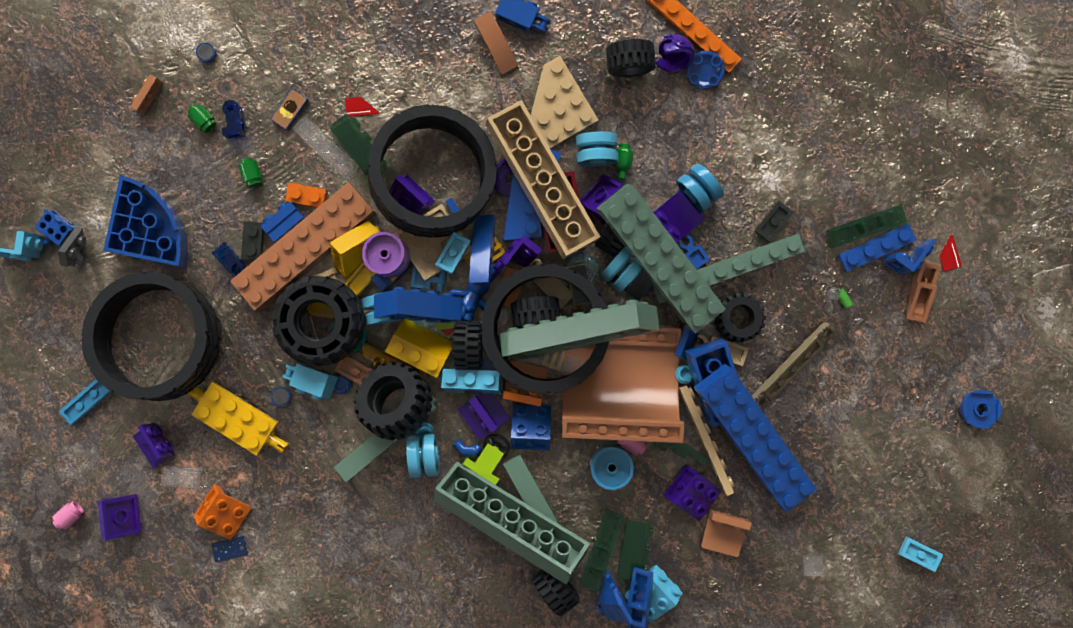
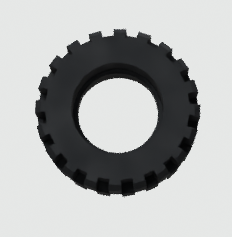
[354,362,433,441]

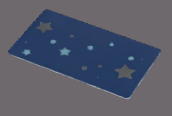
[211,536,248,562]

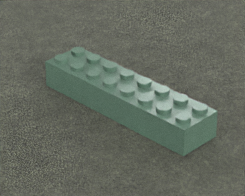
[596,184,726,334]
[500,300,660,359]
[433,461,590,584]

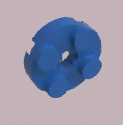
[960,390,1002,429]

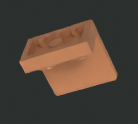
[701,509,752,557]

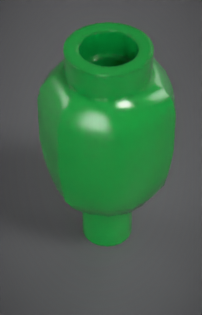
[615,144,633,179]

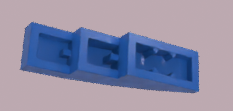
[469,215,495,285]
[627,567,654,628]

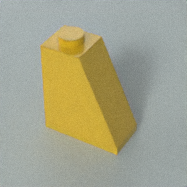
[330,220,380,278]

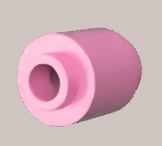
[617,440,647,456]
[53,501,84,530]

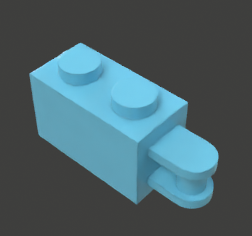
[282,363,338,401]

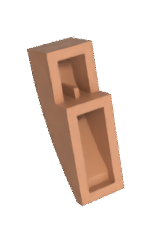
[474,11,518,76]
[906,260,941,323]

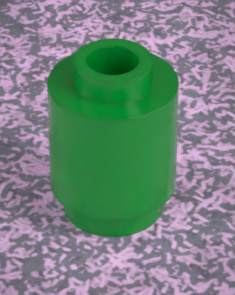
[187,104,216,133]
[238,158,262,187]

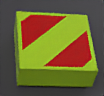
[434,322,456,339]

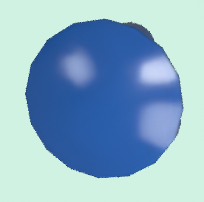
[687,51,725,89]

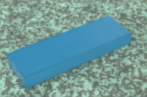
[59,379,112,426]

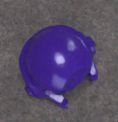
[656,34,695,73]

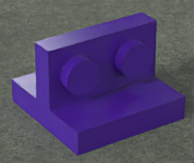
[580,174,624,224]
[388,175,435,215]
[457,392,511,440]
[97,494,141,540]

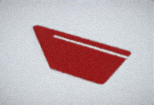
[345,97,379,117]
[939,235,962,271]

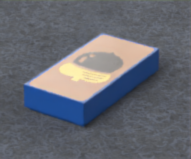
[270,88,309,131]

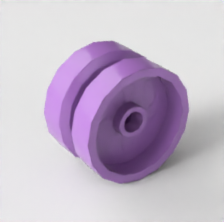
[362,232,410,278]

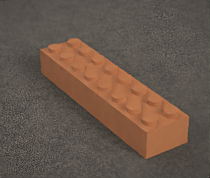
[230,181,376,312]

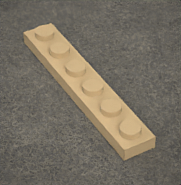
[678,385,735,496]

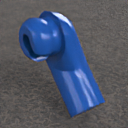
[452,439,482,458]

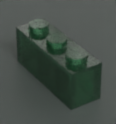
[329,113,385,175]
[617,517,653,580]

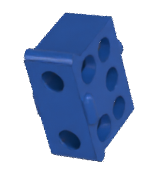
[35,209,77,246]

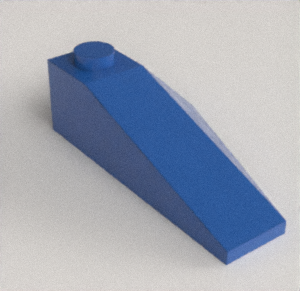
[597,570,634,624]

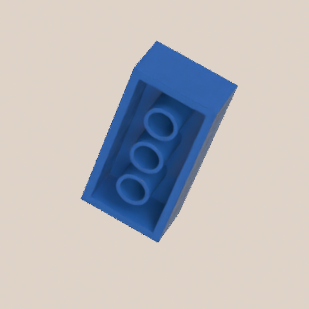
[684,338,737,427]

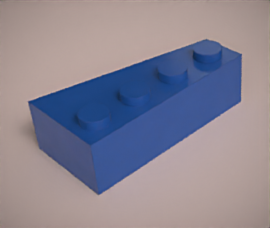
[503,173,542,243]
[374,287,461,323]

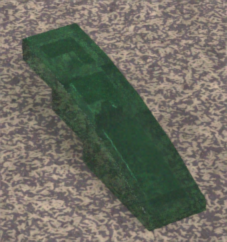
[826,204,908,248]
[653,442,709,466]
[578,509,624,592]

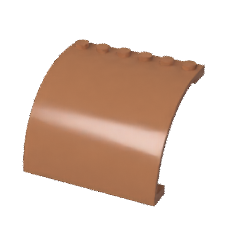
[562,326,684,443]

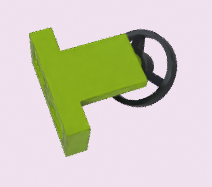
[462,434,510,485]

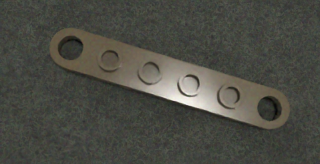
[752,323,835,410]

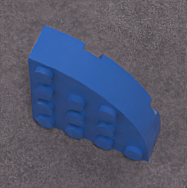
[103,175,188,268]

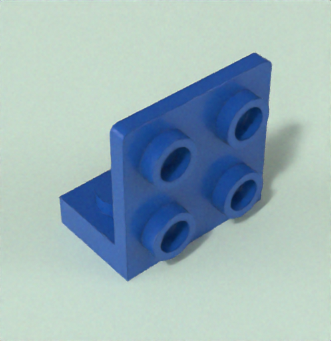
[882,238,936,275]
[511,404,551,450]

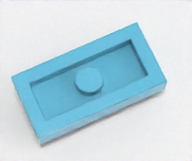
[435,232,471,275]
[898,537,943,572]

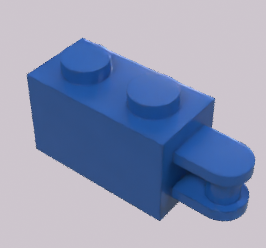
[495,0,551,34]

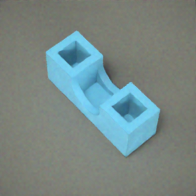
[441,369,504,395]

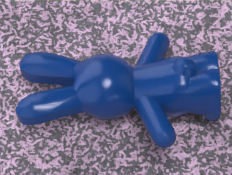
[449,264,502,321]

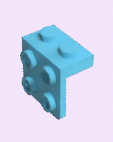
[0,231,44,261]
[625,565,682,622]

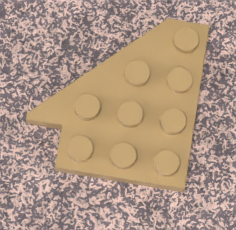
[531,56,598,149]

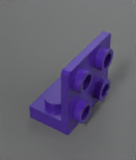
[653,190,705,243]
[492,235,542,278]
[133,423,175,468]
[664,465,721,521]

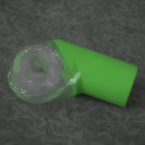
[826,287,853,309]

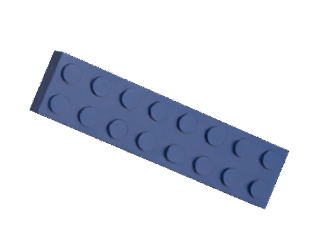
[693,364,817,513]

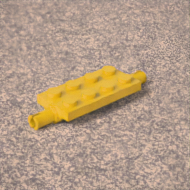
[187,382,289,456]

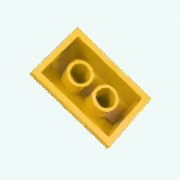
[385,319,453,378]

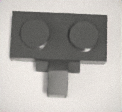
[58,227,86,268]

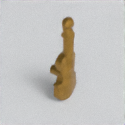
[360,342,425,377]

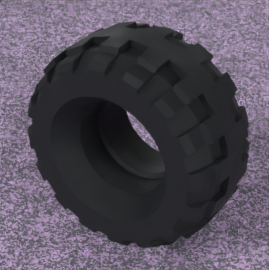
[272,276,365,366]

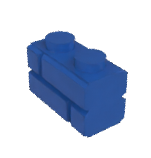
[261,202,306,243]

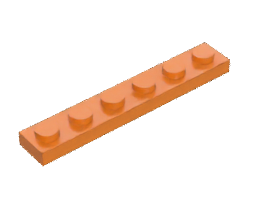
[646,0,742,74]

